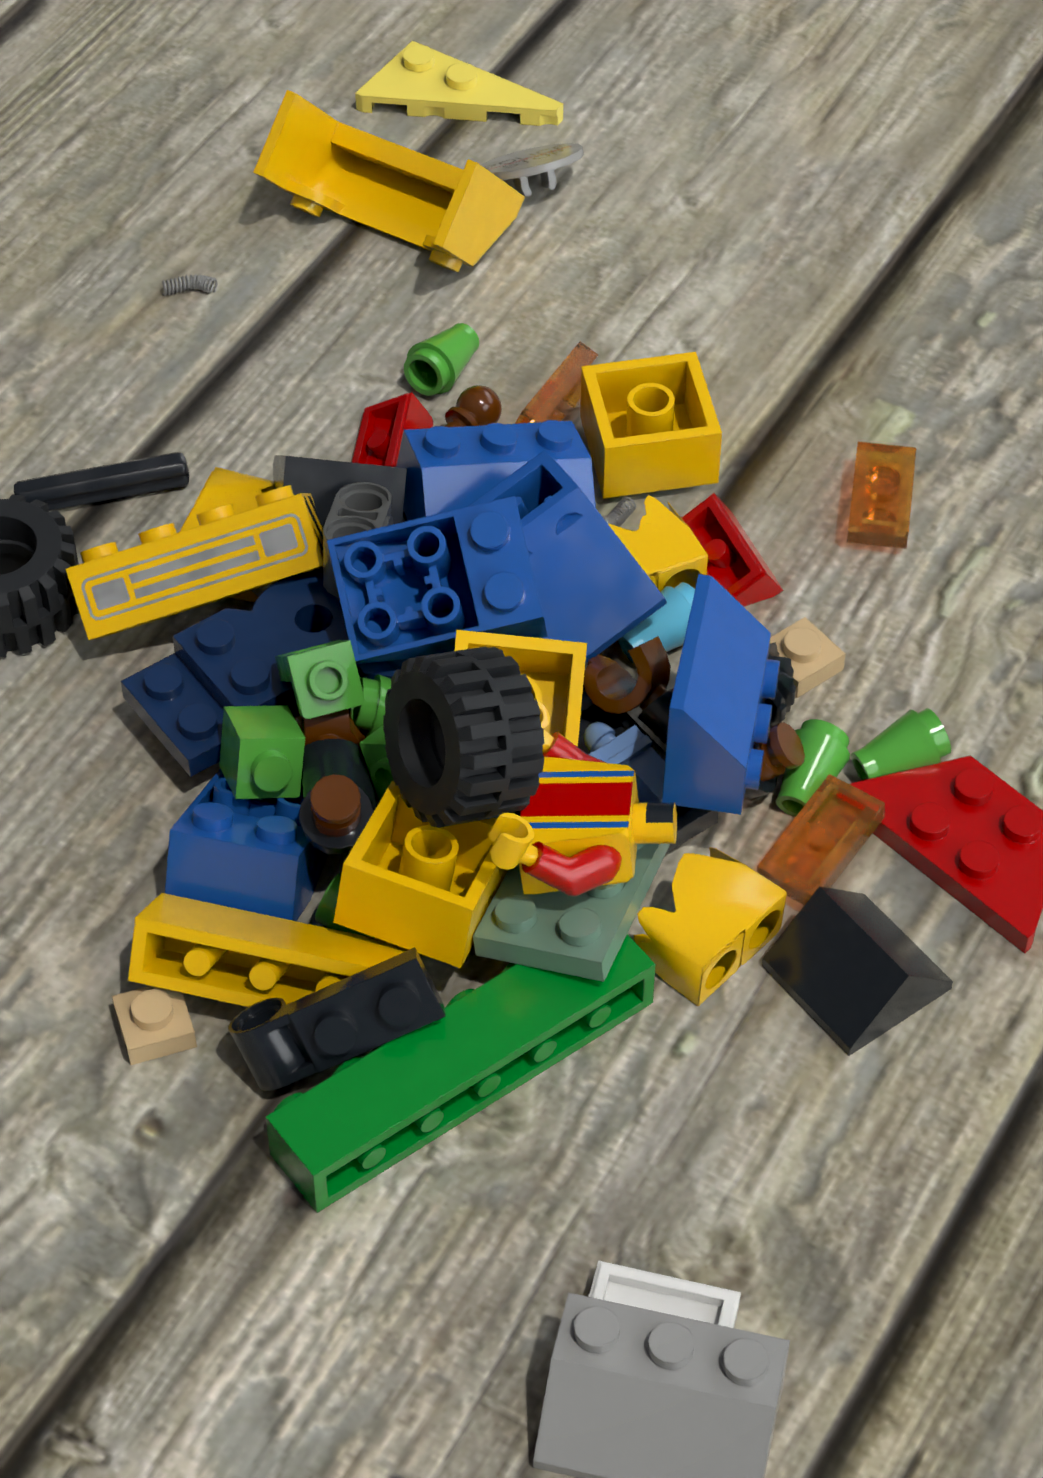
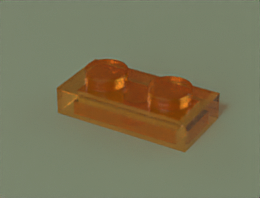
[515,341,598,424]
[847,441,916,549]
[757,774,885,905]

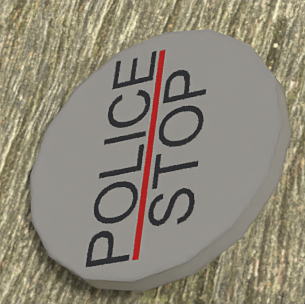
[482,143,584,197]

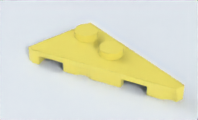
[355,41,563,126]

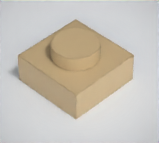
[770,617,846,698]
[112,986,197,1065]

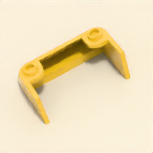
[253,90,525,273]

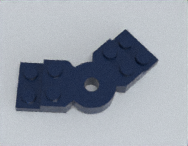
[121,572,407,777]

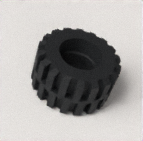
[0,494,79,657]
[383,647,545,828]

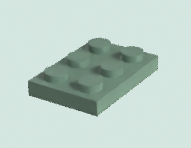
[473,844,670,982]

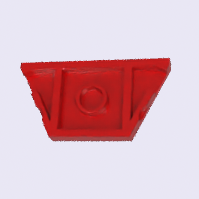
[838,755,1043,954]

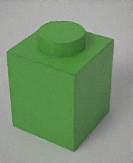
[219,705,305,799]

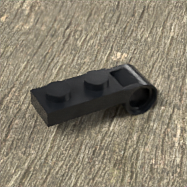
[228,947,446,1091]

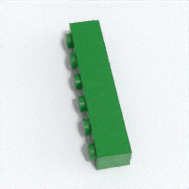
[265,934,656,1213]

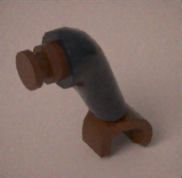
[584,636,805,799]
[293,709,377,855]

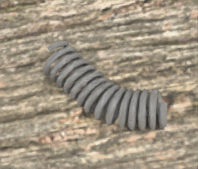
[162,274,218,296]
[602,496,636,527]

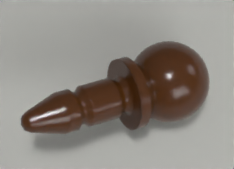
[444,385,502,427]

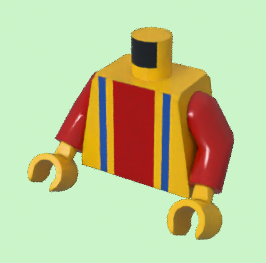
[488,699,677,896]

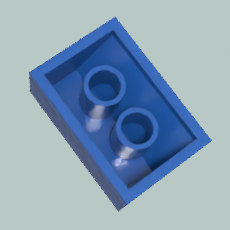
[396,420,596,521]
[662,574,780,815]

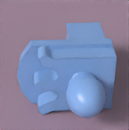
[584,722,665,803]

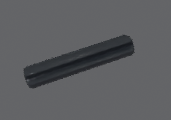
[13,452,189,512]

